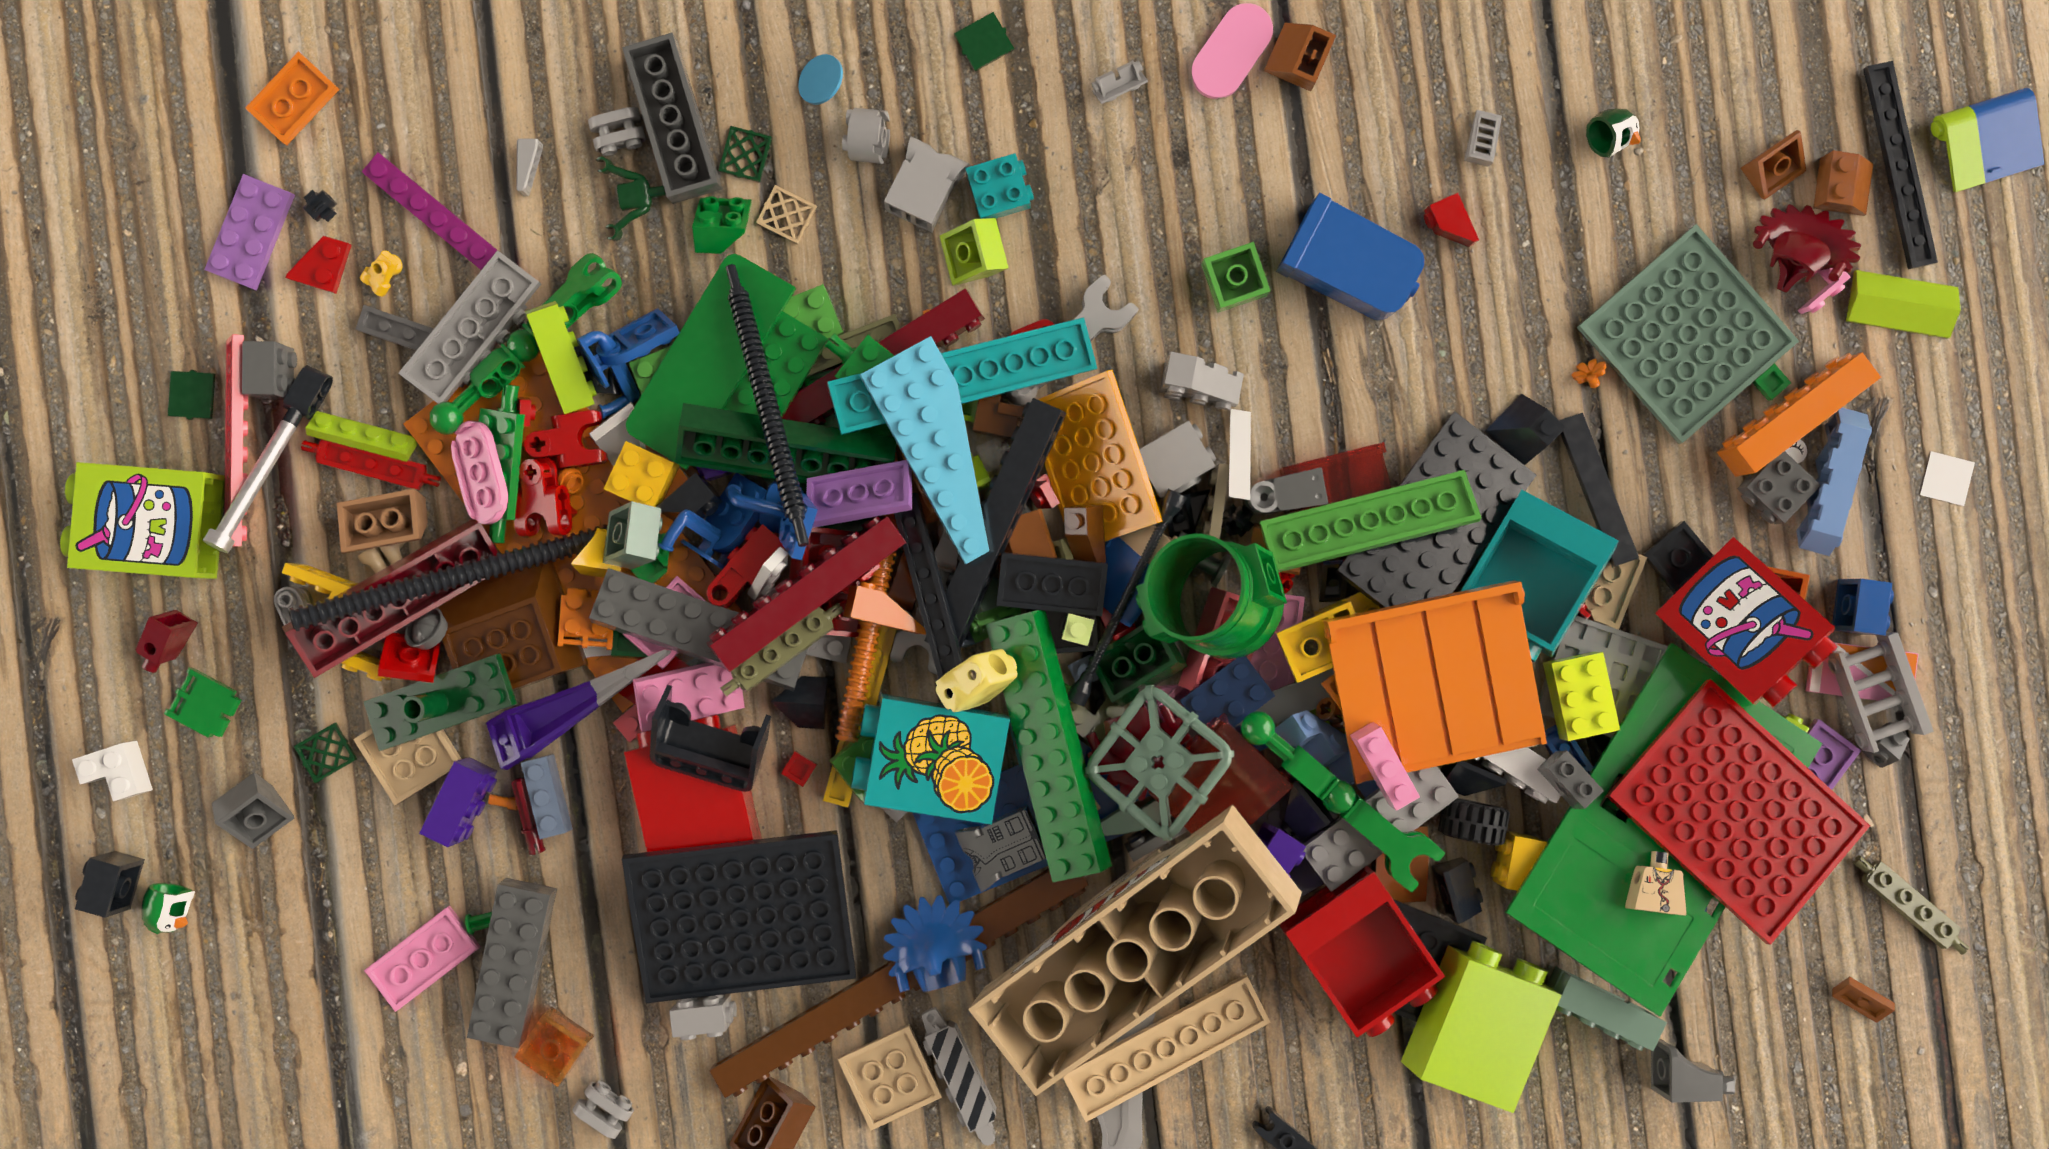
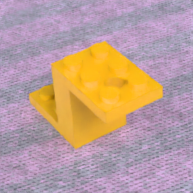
[282,563,391,681]
[1275,592,1380,683]

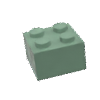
[603,501,663,569]

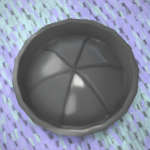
[404,608,447,650]

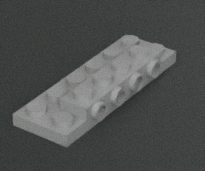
[398,250,541,403]

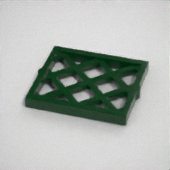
[718,126,772,182]
[294,723,357,783]

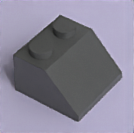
[212,772,295,849]

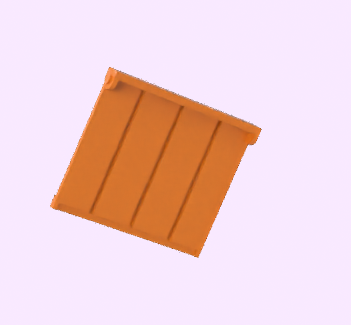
[1323,580,1547,784]

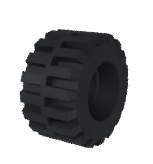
[1438,798,1510,846]

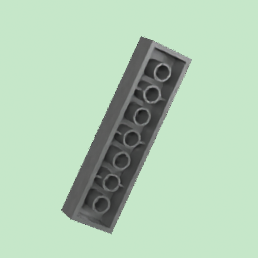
[589,568,809,691]

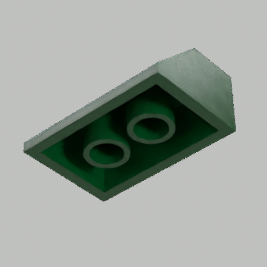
[1089,624,1187,706]

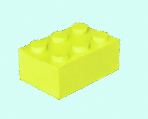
[1543,652,1620,741]

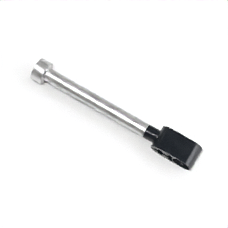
[203,365,333,553]

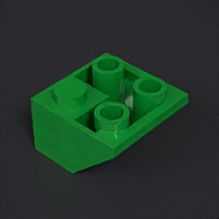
[692,196,752,254]

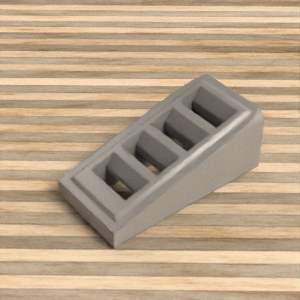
[1464,110,1502,167]
[516,139,543,196]

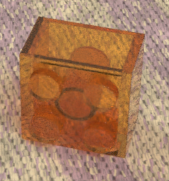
[514,1007,594,1087]

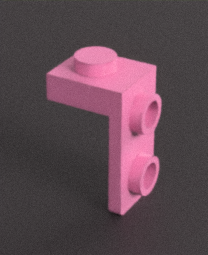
[1798,268,1851,314]

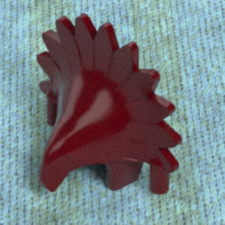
[1753,204,1861,293]
[1086,704,1192,801]

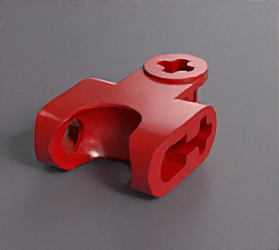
[524,410,608,470]
[514,458,572,537]

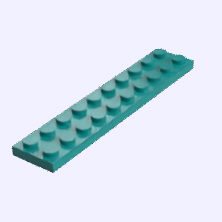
[827,317,1098,435]

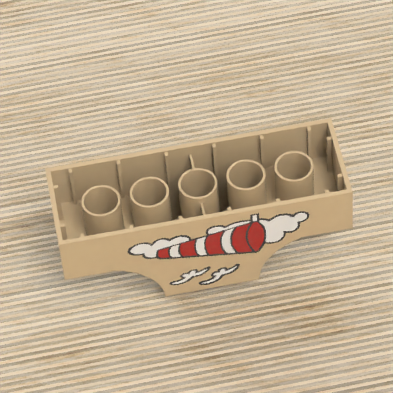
[968,805,1302,1096]

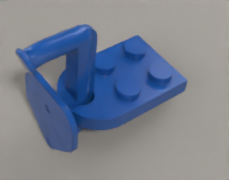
[577,308,680,420]
[658,473,767,569]
[725,481,818,560]

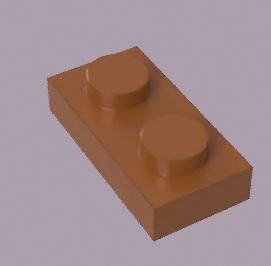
[1832,976,1895,1023]

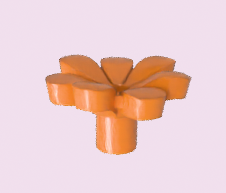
[1572,359,1606,388]

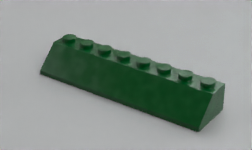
[675,403,896,484]

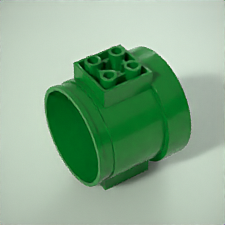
[1136,534,1287,659]

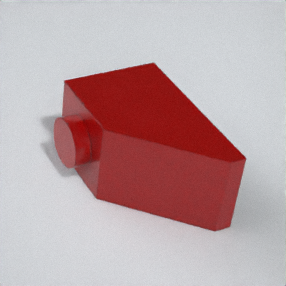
[1424,193,1479,247]

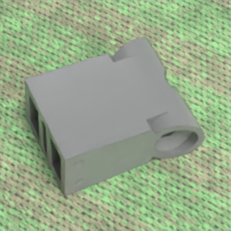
[884,136,970,233]

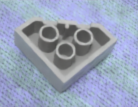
[1159,352,1244,410]

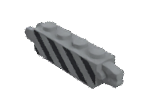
[922,1007,997,1146]

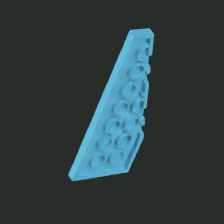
[860,336,989,564]

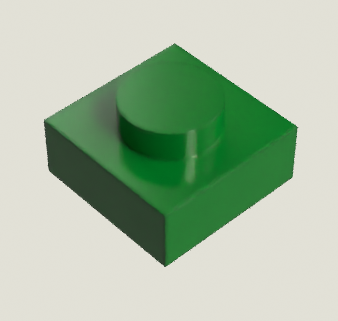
[1752,363,1791,401]

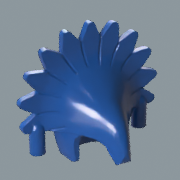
[883,895,987,993]

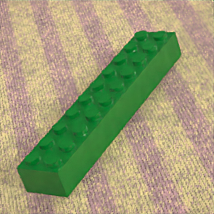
[986,610,1112,882]

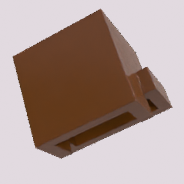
[973,394,1024,440]

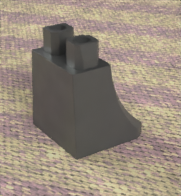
[1651,1039,1735,1103]

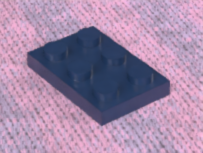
[1179,656,1275,736]

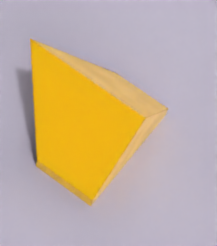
[571,528,621,578]

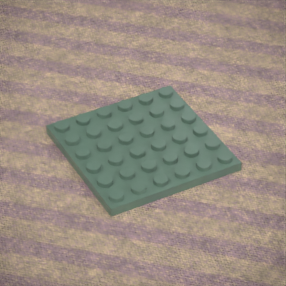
[1577,224,1799,444]

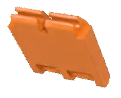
[557,588,613,650]

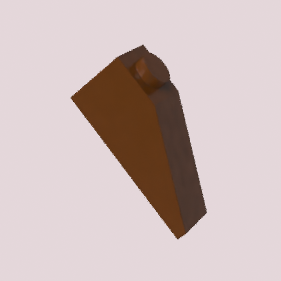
[1064,505,1107,583]

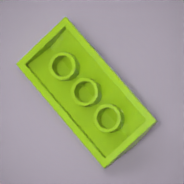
[1846,270,1961,339]

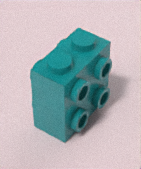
[966,153,1034,219]

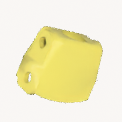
[935,649,1018,712]

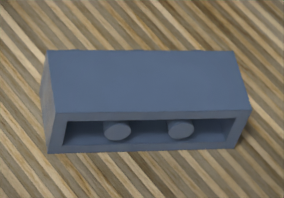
[521,754,573,839]

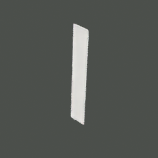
[1229,409,1251,500]

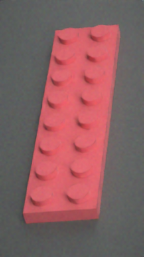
[224,334,248,547]

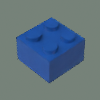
[1832,578,1894,636]

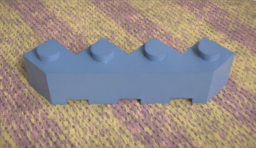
[1796,407,1872,556]
[1275,710,1379,798]

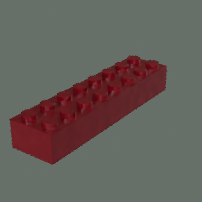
[707,516,906,672]
[282,519,498,678]

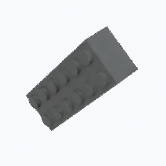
[622,32,722,204]
[467,878,557,1048]

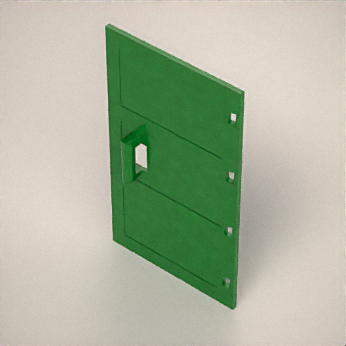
[1505,643,1823,1017]

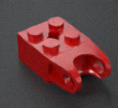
[707,524,787,609]

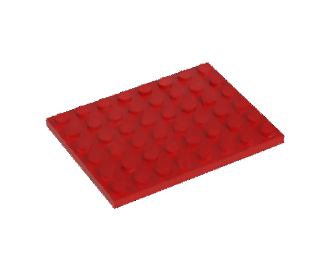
[1606,679,1871,945]

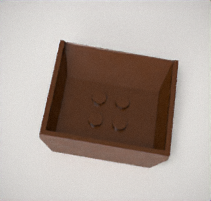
[436,561,588,691]

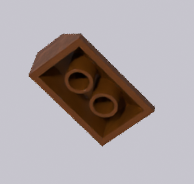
[729,1076,816,1149]

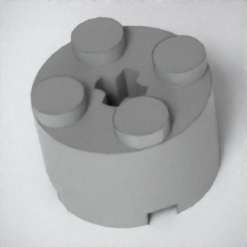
[842,108,890,164]

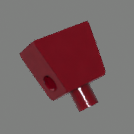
[135,610,198,673]

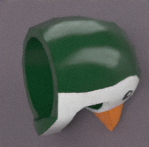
[1586,108,1641,158]

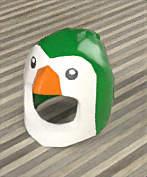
[141,883,195,934]

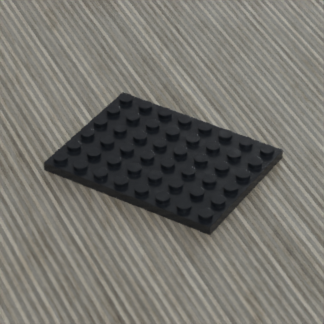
[622,830,856,1004]

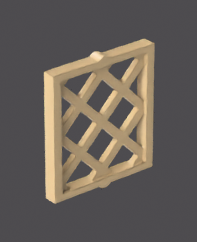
[756,185,817,244]

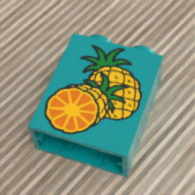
[851,693,1010,825]

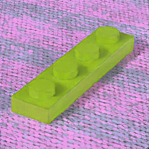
[305,411,418,462]

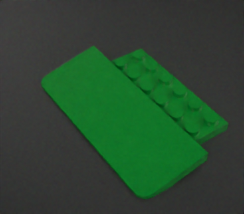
[626,254,829,469]

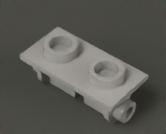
[1091,60,1148,104]

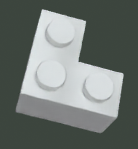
[72,741,153,801]

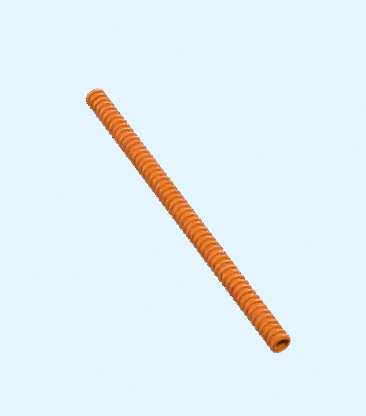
[835,309,939,743]

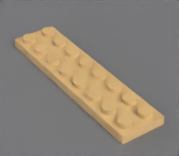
[1063,974,1271,1122]

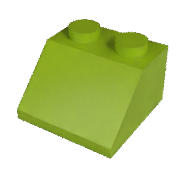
[940,218,1008,286]

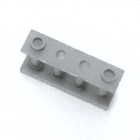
[1828,632,1934,753]

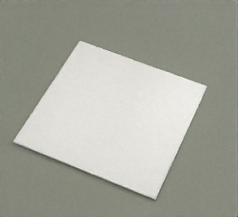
[1920,451,1975,506]

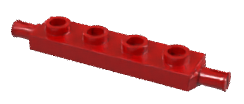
[301,439,441,490]

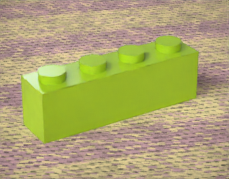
[525,301,597,414]

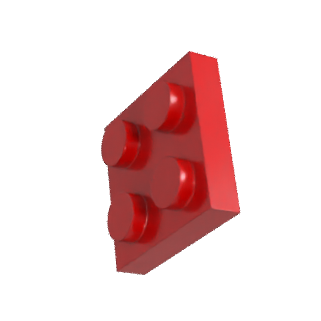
[378,633,441,683]

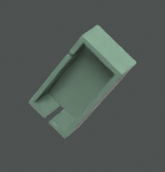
[1547,966,1667,1051]

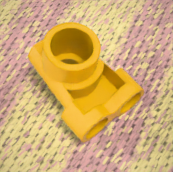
[360,251,402,297]

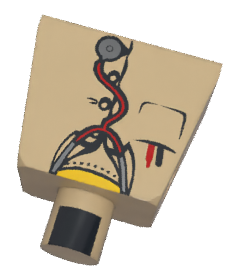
[1625,851,1686,916]

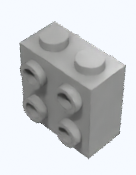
[670,994,737,1040]

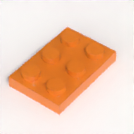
[245,51,340,145]

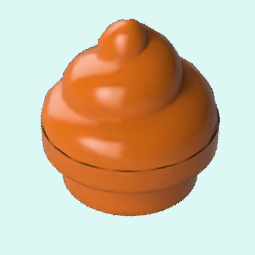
[557,467,584,494]

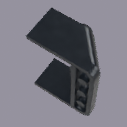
[650,685,771,792]

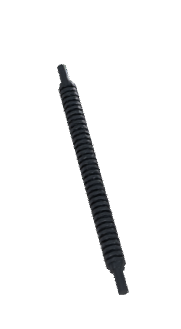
[726,264,809,547]

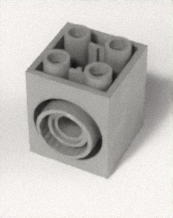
[1139,421,1216,501]

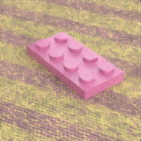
[633,663,745,732]

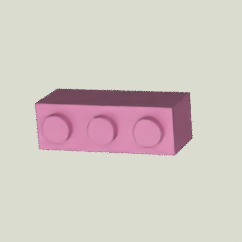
[1350,722,1420,811]

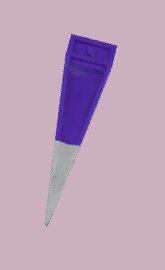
[486,649,671,770]

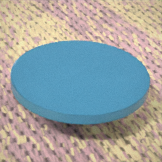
[798,54,843,105]

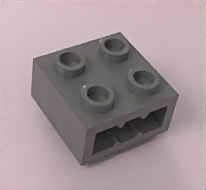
[1737,451,1821,524]

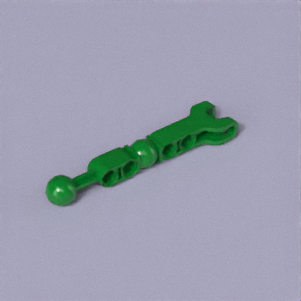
[429,253,622,435]
[1241,711,1445,892]

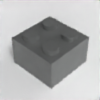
[242,341,297,400]

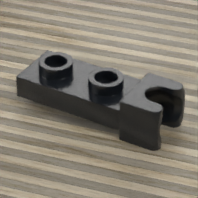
[1252,1106,1318,1149]

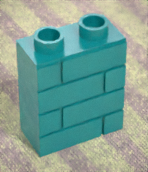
[1461,490,1619,662]

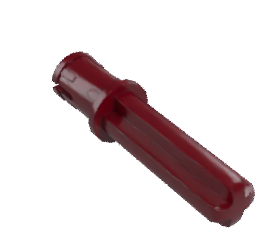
[511,777,546,855]

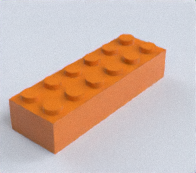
[1717,352,1882,477]

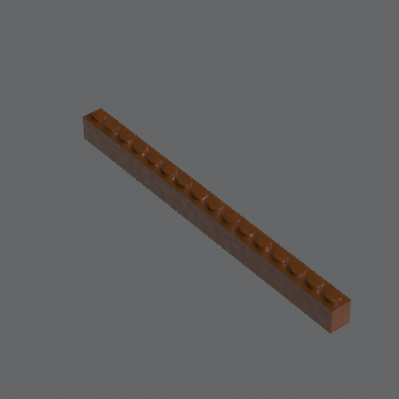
[709,868,1088,1098]

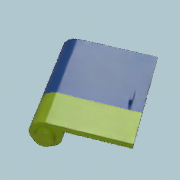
[1931,88,2044,192]

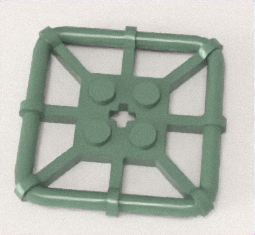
[1084,684,1235,841]

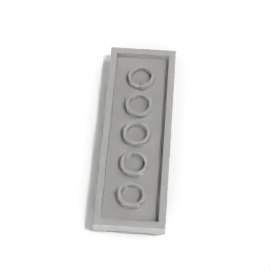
[1303,766,1459,892]

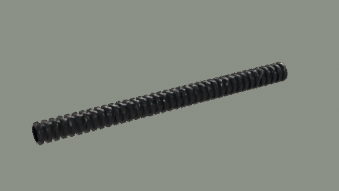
[288,524,607,632]

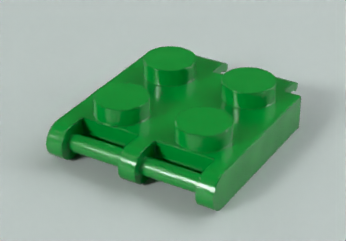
[164,667,242,738]

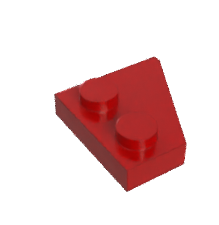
[285,236,352,294]

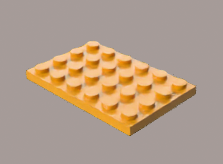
[1037,370,1163,541]

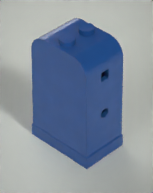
[1276,192,1424,320]

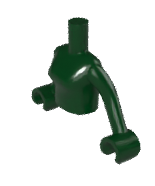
[596,156,666,241]

